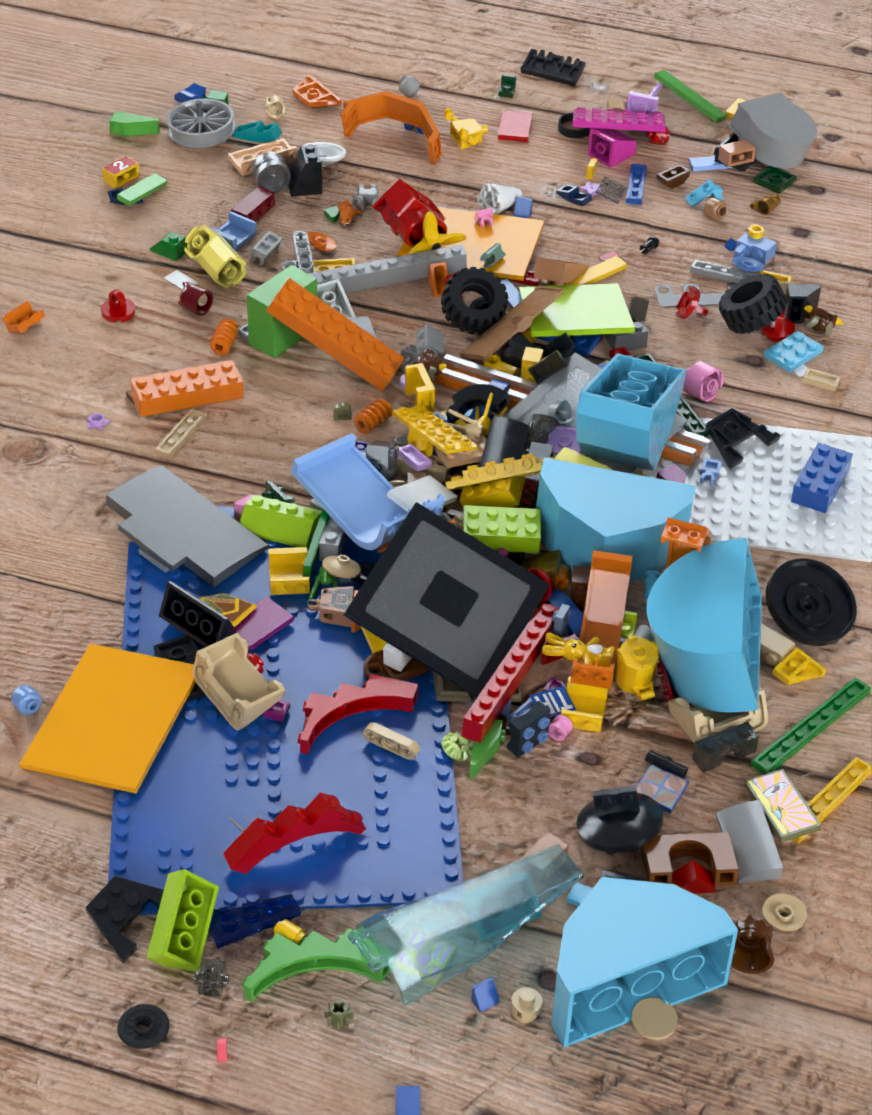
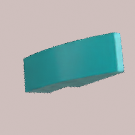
[232,120,282,142]

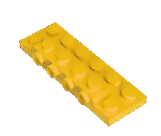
[446,454,556,491]

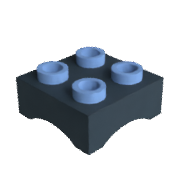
[507,701,550,758]

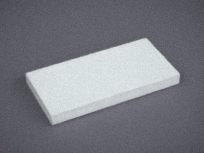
[386,475,458,512]

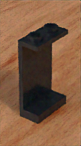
[528,332,576,384]

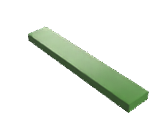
[654,70,727,122]

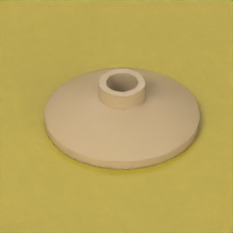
[322,555,361,578]
[762,893,807,931]

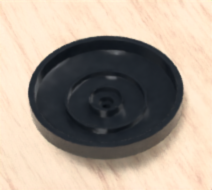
[766,558,857,646]

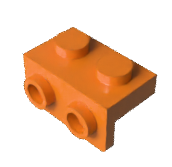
[2,301,45,333]

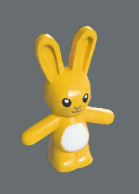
[542,633,615,667]

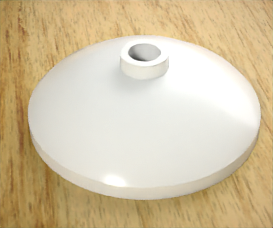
[303,142,346,167]

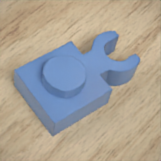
[700,458,722,486]

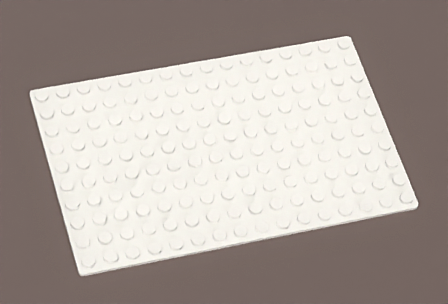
[633,417,872,562]

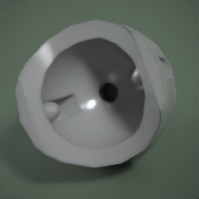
[548,400,575,425]

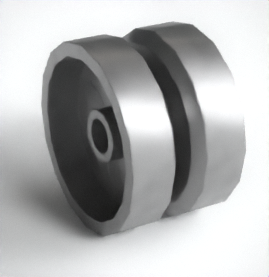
[252,152,291,193]

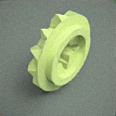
[441,732,473,761]

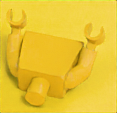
[443,108,488,149]

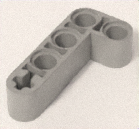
[282,231,313,274]

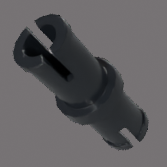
[645,750,688,778]

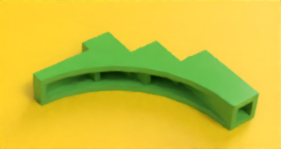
[242,928,394,1002]

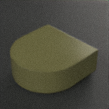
[333,402,352,420]

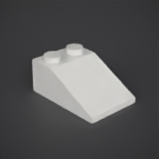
[317,279,356,319]

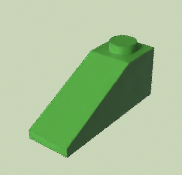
[109,111,160,136]
[469,720,506,779]

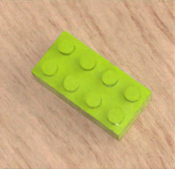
[462,505,541,553]

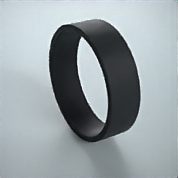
[558,112,591,138]

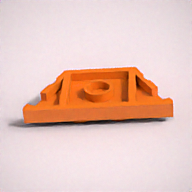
[292,74,342,108]

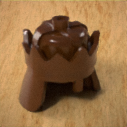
[731,915,774,974]

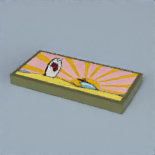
[744,769,821,842]

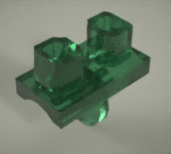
[261,481,295,503]

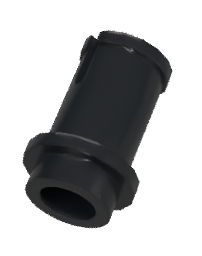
[640,237,659,255]

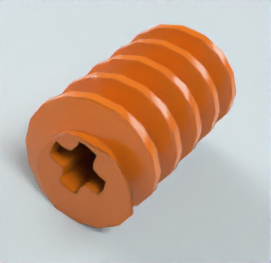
[210,318,238,355]
[354,398,393,434]

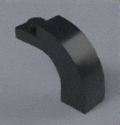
[446,384,510,424]

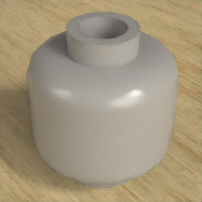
[399,75,421,97]

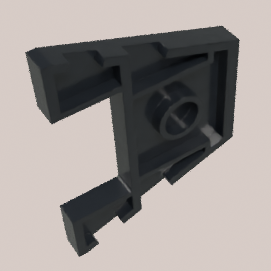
[705,408,781,469]
[85,876,164,964]

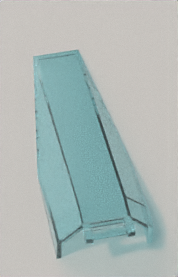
[348,844,584,1006]

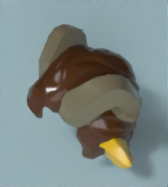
[804,306,843,337]
[414,348,447,382]

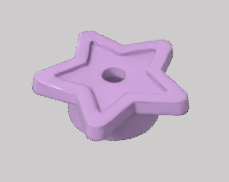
[581,182,601,196]
[87,413,110,430]

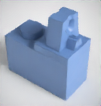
[733,232,777,265]

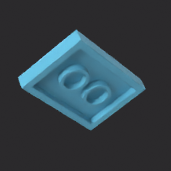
[763,331,824,373]

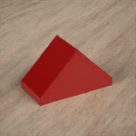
[671,860,716,894]

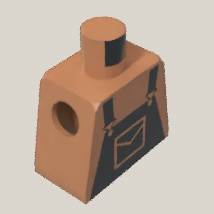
[308,586,354,627]

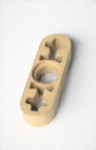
[363,722,420,760]

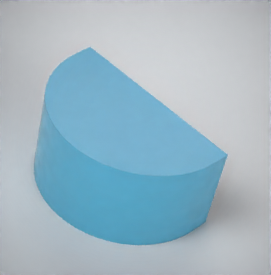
[647,538,762,712]

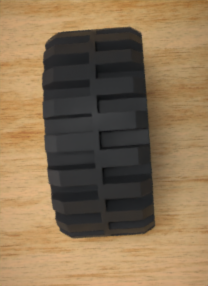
[441,267,509,335]
[719,274,787,334]

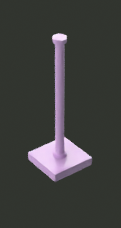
[627,71,672,113]

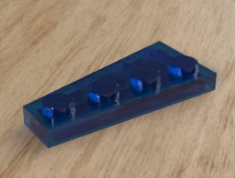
[208,894,301,949]

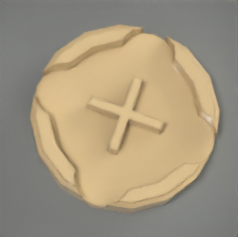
[631,997,678,1040]

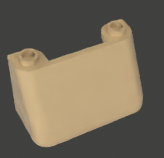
[192,633,285,731]
[668,687,768,751]

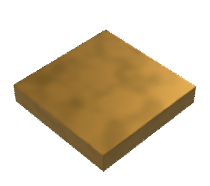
[522,550,561,577]

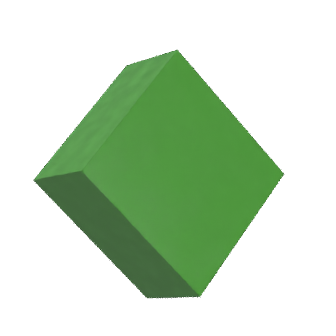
[247,265,317,358]

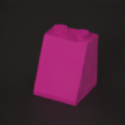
[588,128,636,168]

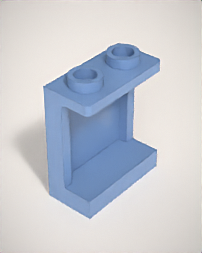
[209,212,257,251]

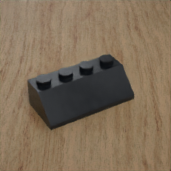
[159,581,237,647]

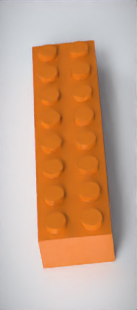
[266,278,405,391]

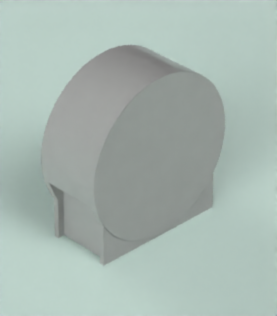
[727,93,817,169]

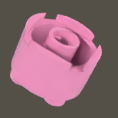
[684,361,724,402]

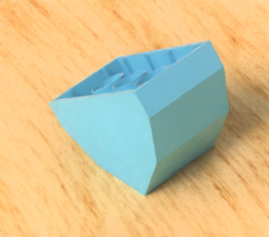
[576,353,687,472]
[536,458,696,582]
[551,877,738,1047]

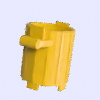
[614,635,659,701]

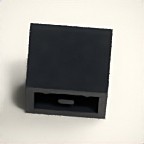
[784,284,821,324]

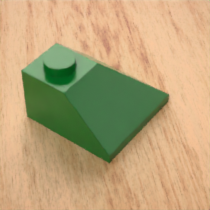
[150,232,187,262]

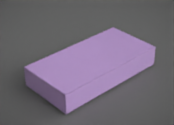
[399,444,432,472]

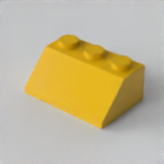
[459,476,525,508]

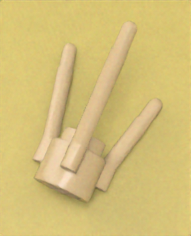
[445,409,483,441]

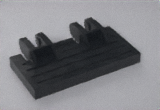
[520,49,586,86]

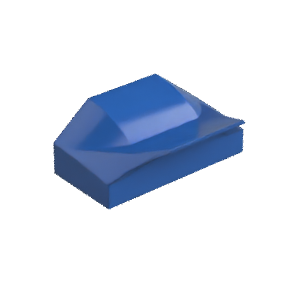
[174,83,206,103]

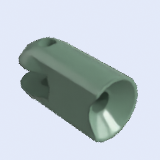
[480,243,506,268]

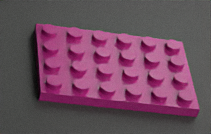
[573,107,666,132]

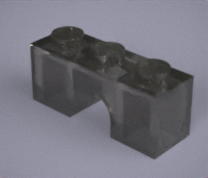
[692,722,759,773]

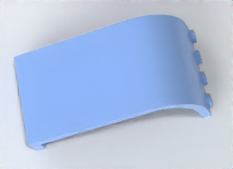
[290,433,446,550]

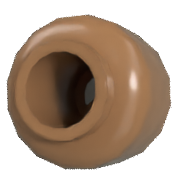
[704,198,728,220]

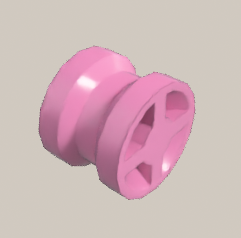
[548,715,573,741]

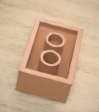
[534,258,589,286]

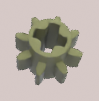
[324,999,353,1030]

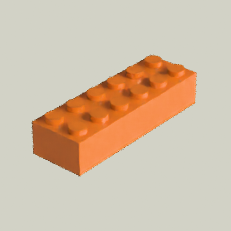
[130,360,244,417]

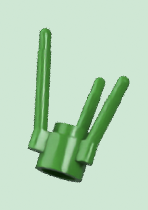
[307,566,338,606]

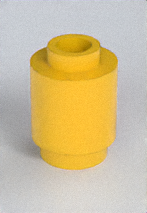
[273,919,308,945]

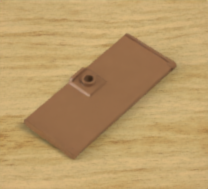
[459,286,565,361]

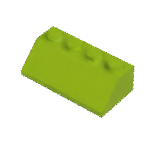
[239,495,322,548]
[146,869,219,972]

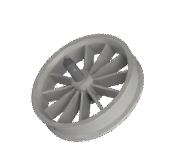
[167,99,235,148]

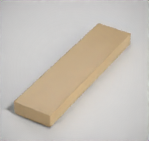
[154,408,207,460]

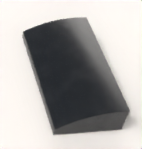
[479,416,530,467]

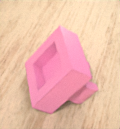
[474,208,494,228]

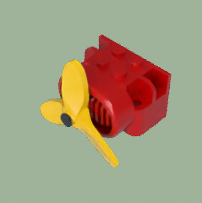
[372,179,467,254]

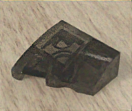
[525,414,559,449]

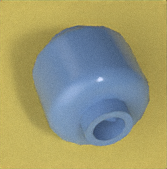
[11,685,42,715]

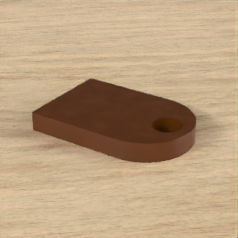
[363,650,429,681]

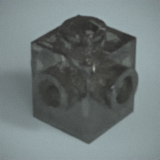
[194,958,229,997]

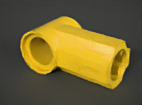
[484,354,518,376]

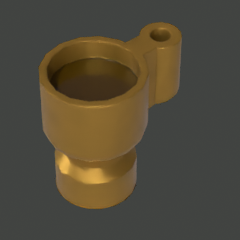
[750,194,781,215]

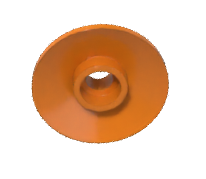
[307,231,337,251]

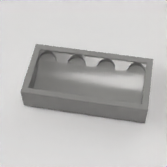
[716,800,783,883]

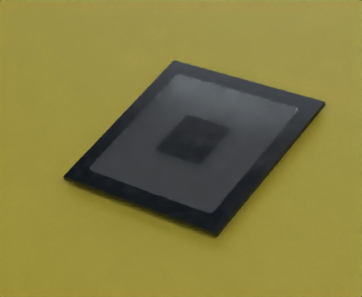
[343,502,550,698]

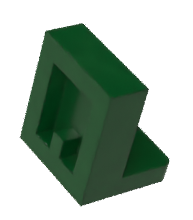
[498,74,516,98]

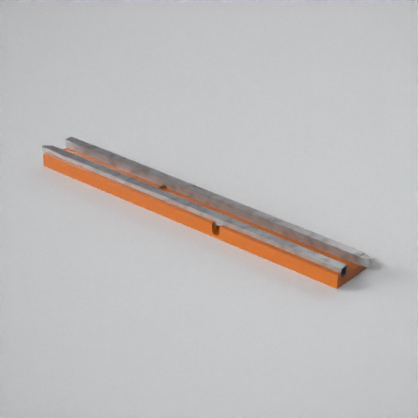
[432,354,710,467]

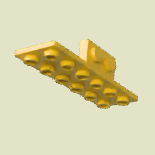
[392,405,477,457]

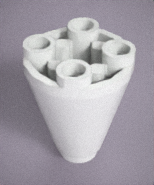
[477,183,522,214]

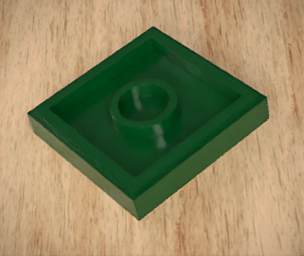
[753,166,797,194]

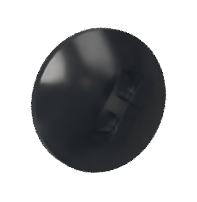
[576,785,663,855]

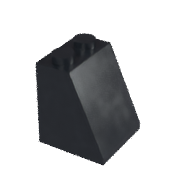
[288,144,322,197]

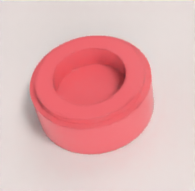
[217,1038,227,1063]

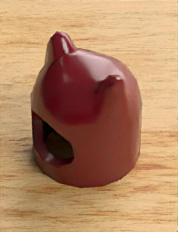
[178,281,213,316]

